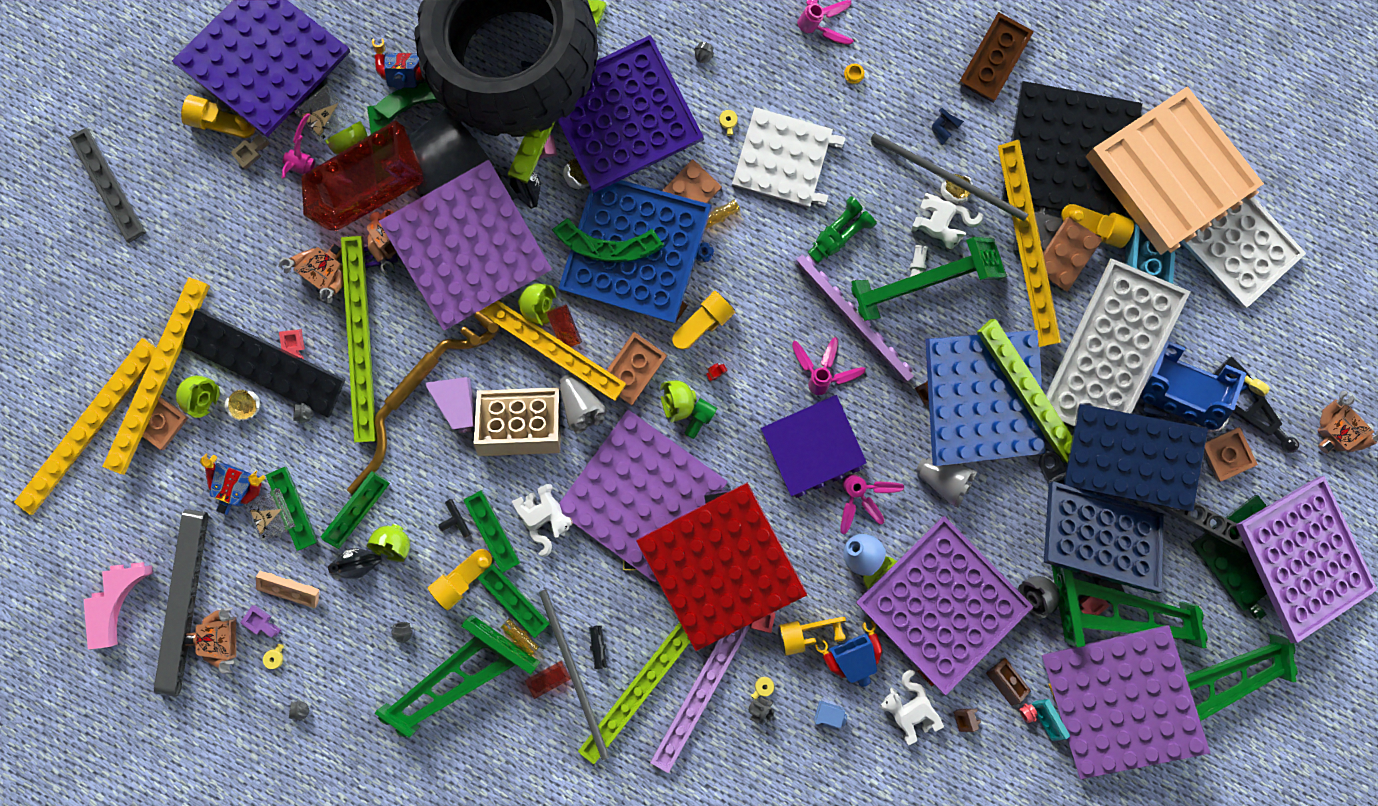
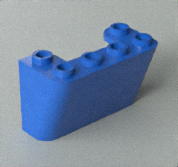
[1140,340,1247,430]

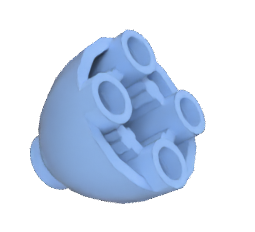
[843,534,886,576]

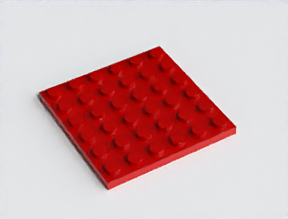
[636,482,808,651]

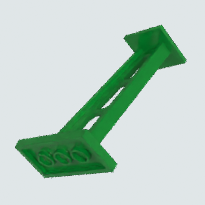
[851,237,1007,321]
[1051,565,1208,648]
[374,615,540,738]
[1186,634,1298,721]

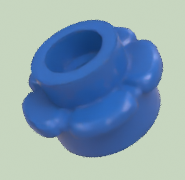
[696,242,714,262]

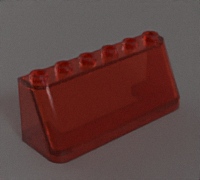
[301,120,423,231]

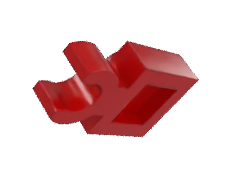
[706,363,728,382]

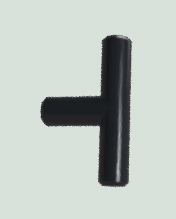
[438,499,471,538]

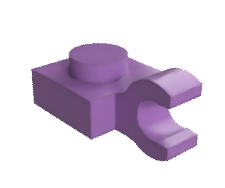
[240,605,281,638]

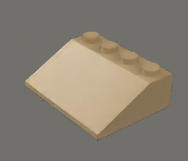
[474,388,561,456]

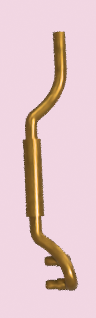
[347,311,499,495]

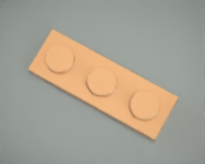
[256,571,319,608]

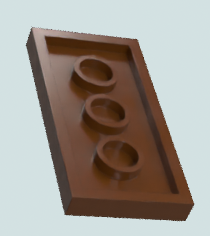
[958,12,1034,103]

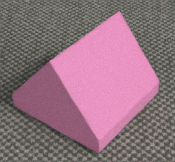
[539,135,557,159]

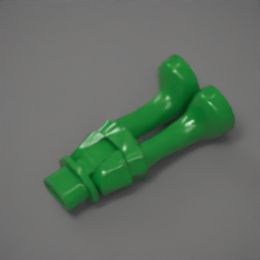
[807,196,877,264]

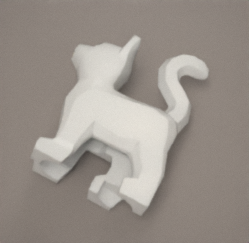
[911,193,983,250]
[512,484,573,557]
[881,670,944,745]

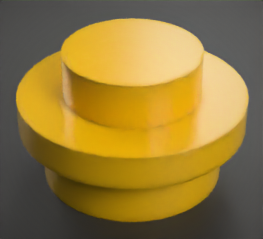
[844,63,865,84]

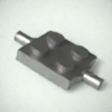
[1013,206,1062,253]

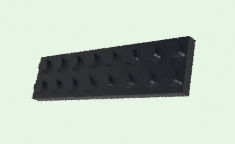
[182,309,345,418]

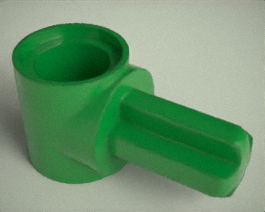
[684,398,718,439]

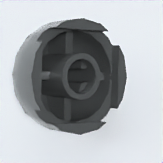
[1018,576,1060,619]

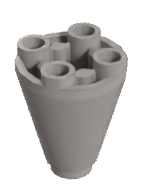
[559,373,607,434]
[915,458,977,508]

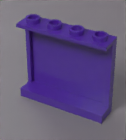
[760,395,867,498]

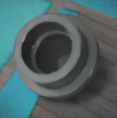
[694,42,714,63]
[293,403,314,424]
[391,622,413,643]
[289,700,309,721]

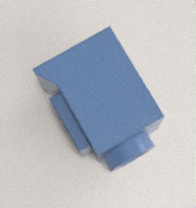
[814,700,847,730]

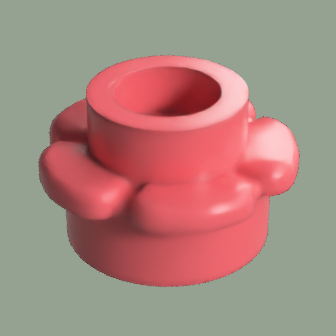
[1019,703,1038,724]

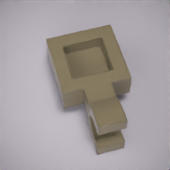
[230,134,270,169]

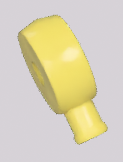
[719,110,738,136]
[1244,376,1270,396]
[263,644,284,669]
[751,677,775,700]

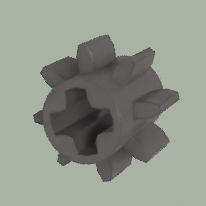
[748,697,775,725]

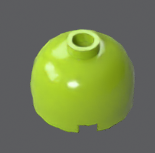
[325,121,368,159]
[518,284,556,325]
[176,375,220,418]
[660,380,697,422]
[366,524,410,562]

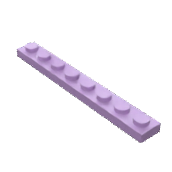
[795,254,914,383]
[650,625,750,773]

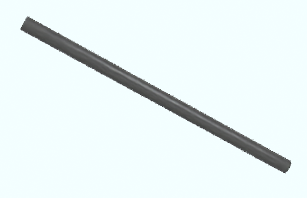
[871,133,1028,221]
[539,589,610,760]

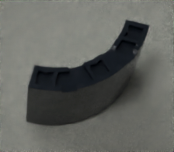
[390,108,518,200]

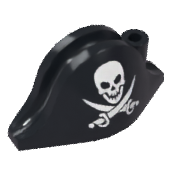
[510,171,541,209]
[328,548,382,579]

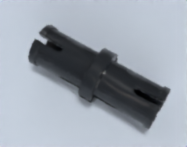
[589,625,608,669]

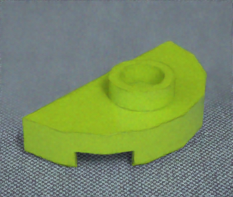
[863,556,897,589]

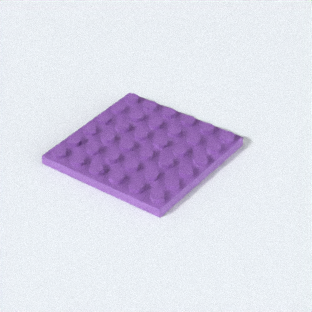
[379,160,552,331]
[559,410,728,582]
[1236,476,1378,643]
[855,516,1034,696]
[1042,625,1211,779]

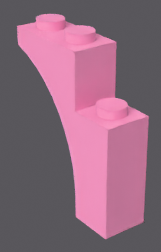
[83,562,153,649]

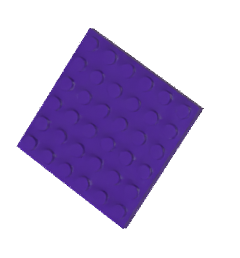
[172,0,350,138]
[558,35,704,193]

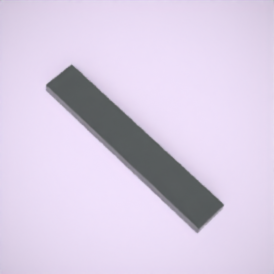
[68,128,147,243]

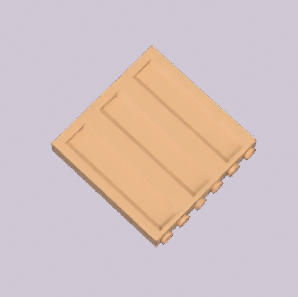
[1085,86,1264,255]

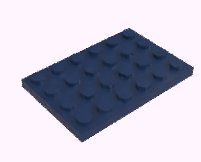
[1064,404,1208,512]
[1044,481,1164,594]

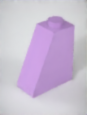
[426,377,475,433]

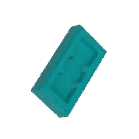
[1031,699,1070,741]

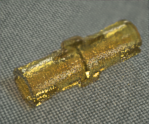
[705,199,740,230]
[500,618,540,657]

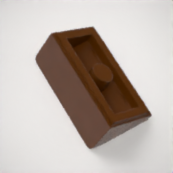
[986,658,1031,706]

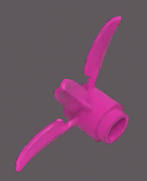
[797,0,854,45]
[281,114,316,179]
[792,337,866,395]
[840,474,904,534]

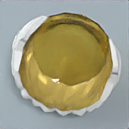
[563,159,589,189]
[941,174,973,204]
[225,389,260,421]

